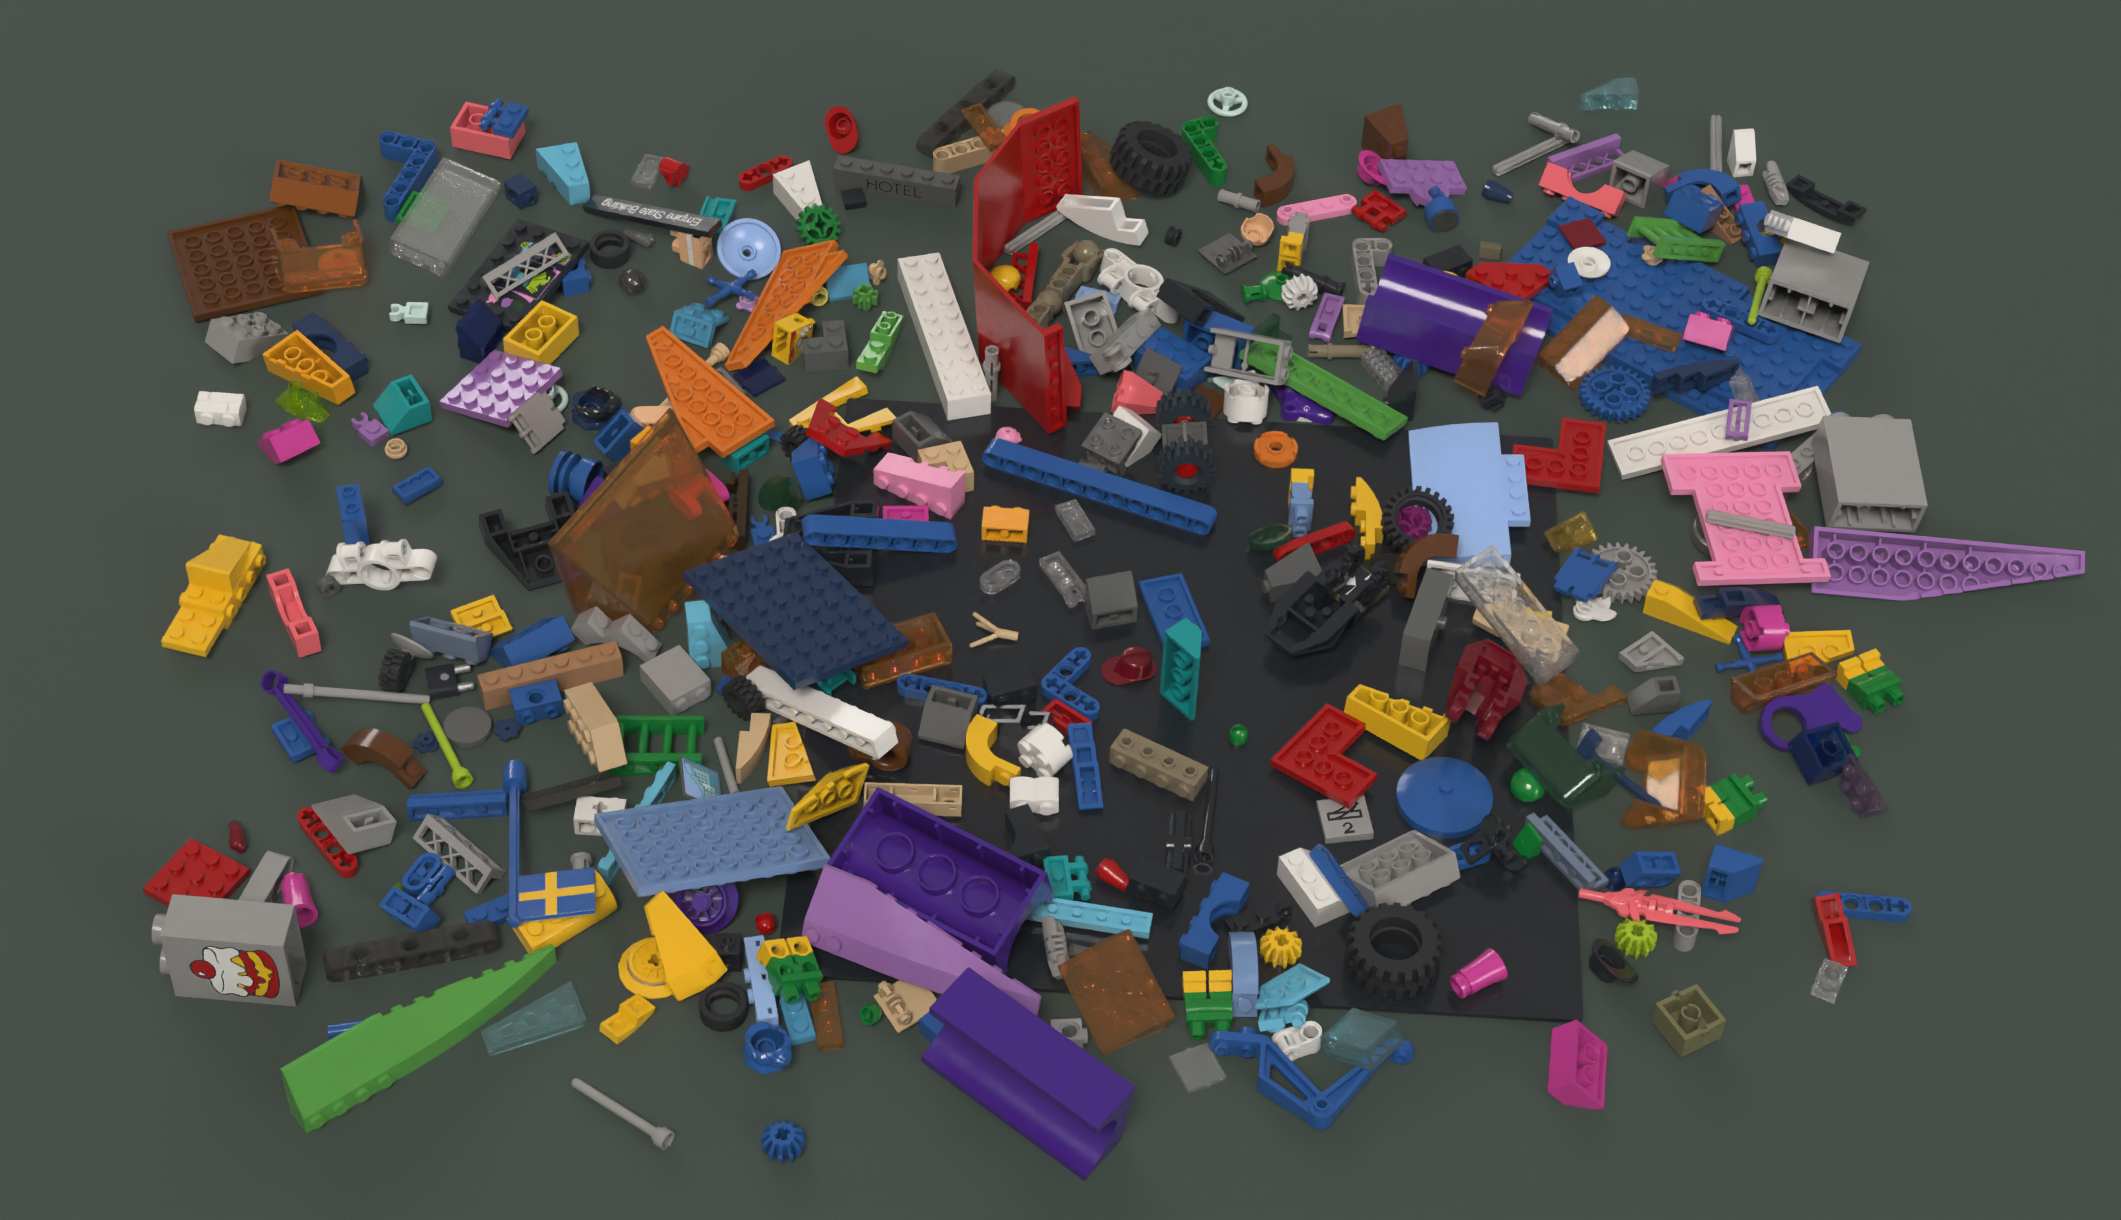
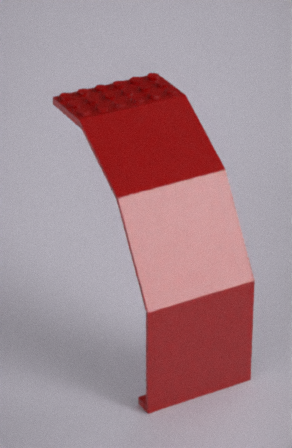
[973,96,1083,435]

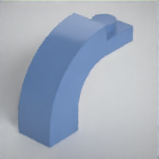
[1228,932,1258,1017]

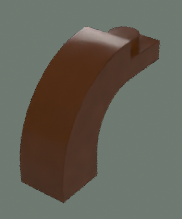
[1254,144,1295,208]
[1394,533,1459,598]
[340,728,427,789]

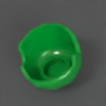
[1510,767,1547,802]

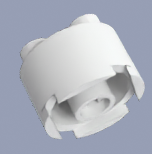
[1223,378,1269,424]
[1017,723,1073,777]

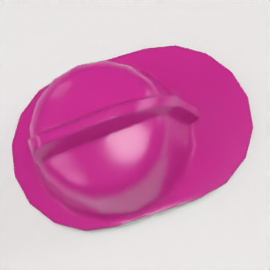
[1357,150,1386,186]

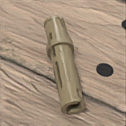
[1307,343,1373,360]

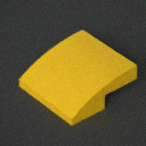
[450,595,513,639]

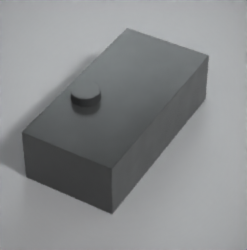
[1398,568,1454,672]

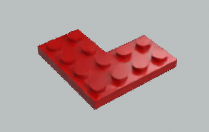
[1513,418,1606,494]
[1271,703,1377,809]

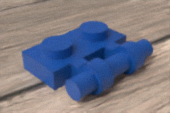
[479,98,529,139]

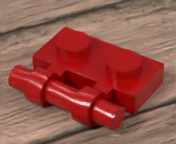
[1351,190,1406,233]

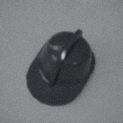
[1589,938,1638,983]

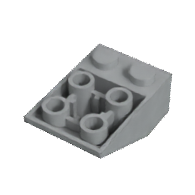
[205,312,289,364]
[311,794,397,854]

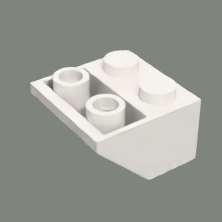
[1113,406,1162,467]

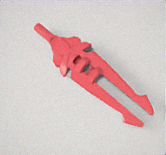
[1579,888,1741,934]

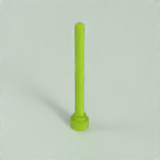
[1747,266,1773,325]
[421,702,473,789]

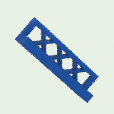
[407,789,508,822]

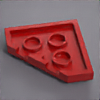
[1466,262,1551,300]

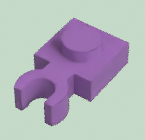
[351,412,390,447]

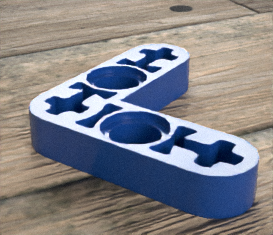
[1041,647,1100,721]

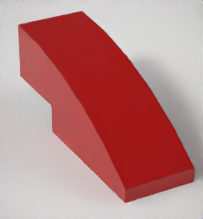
[1811,893,1858,970]

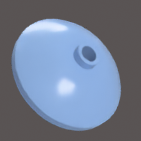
[717,218,781,281]

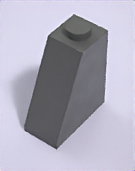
[1261,543,1322,602]

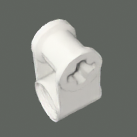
[1271,1021,1322,1061]

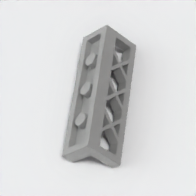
[480,232,569,299]
[413,814,506,894]

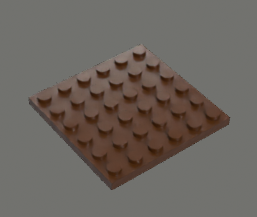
[167,205,324,322]

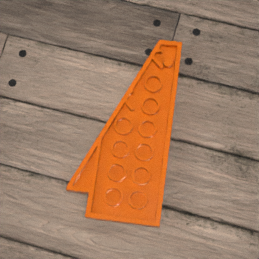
[725,239,848,371]
[646,326,775,458]

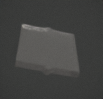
[1169,1043,1227,1094]

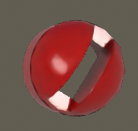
[755,913,776,935]

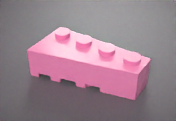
[874,452,965,519]

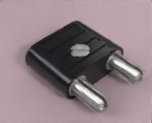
[425,663,475,700]

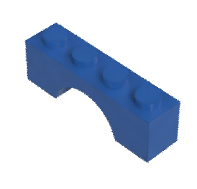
[1178,872,1250,970]

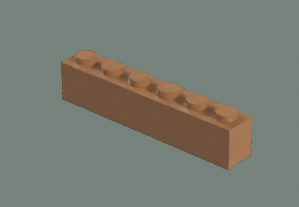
[477,641,624,711]

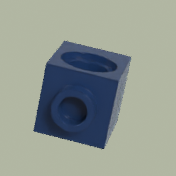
[504,173,538,210]

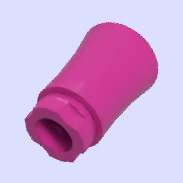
[281,872,318,928]
[1449,948,1508,998]

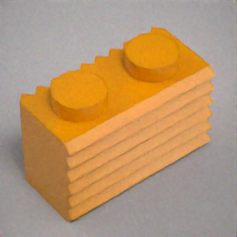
[982,506,1029,543]

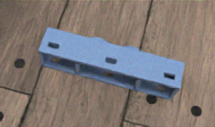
[743,935,779,1025]

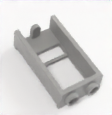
[1204,327,1293,385]

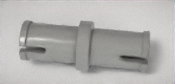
[1217,189,1261,213]

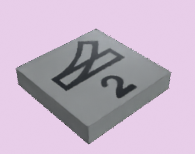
[1316,795,1374,844]

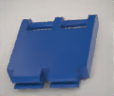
[1554,547,1618,603]

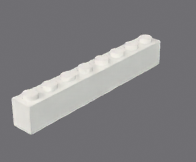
[746,665,898,759]

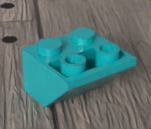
[373,374,432,436]

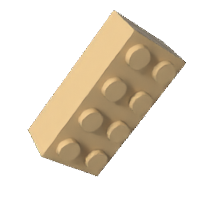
[563,682,627,772]

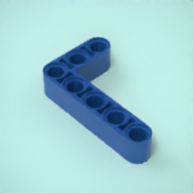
[379,131,438,222]

